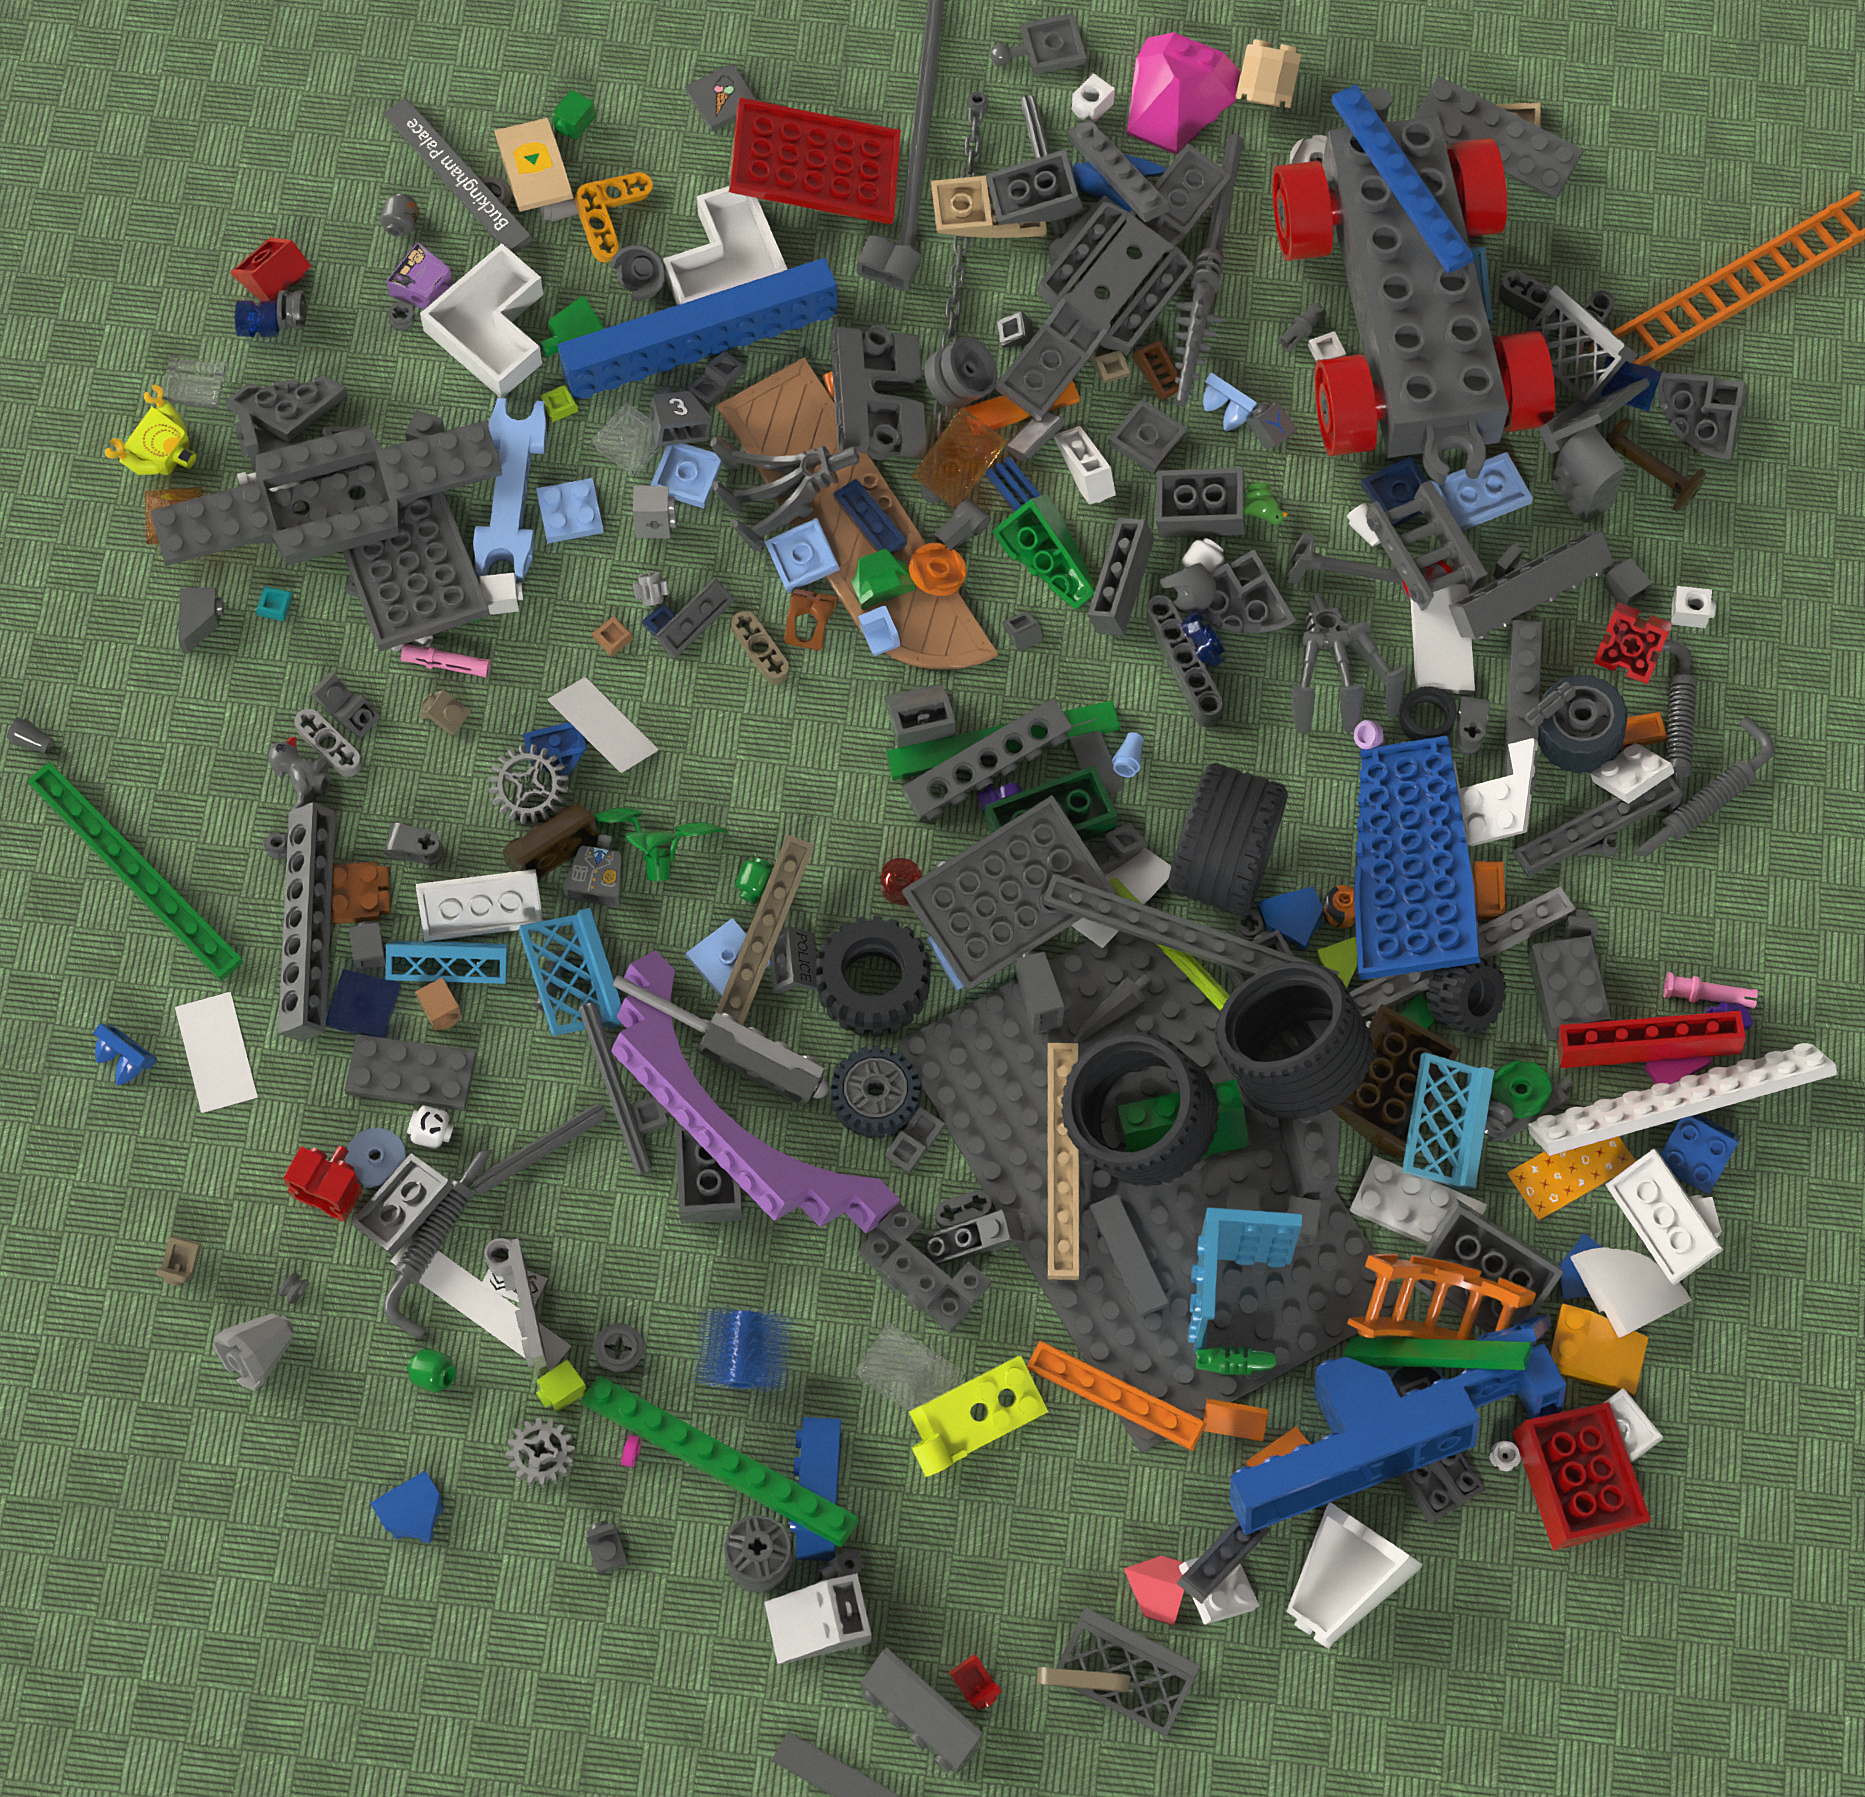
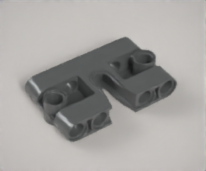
[831,325,927,460]

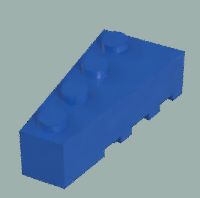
[790,1417,841,1561]

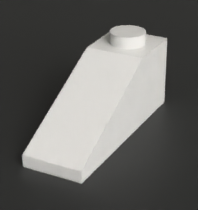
[1054,426,1116,505]

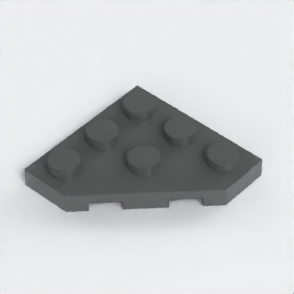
[226,376,348,443]

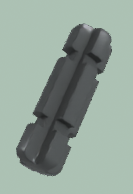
[1525,682,1576,728]

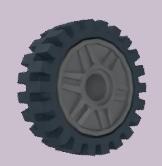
[831,1046,921,1139]

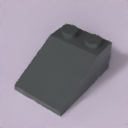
[986,149,1084,224]

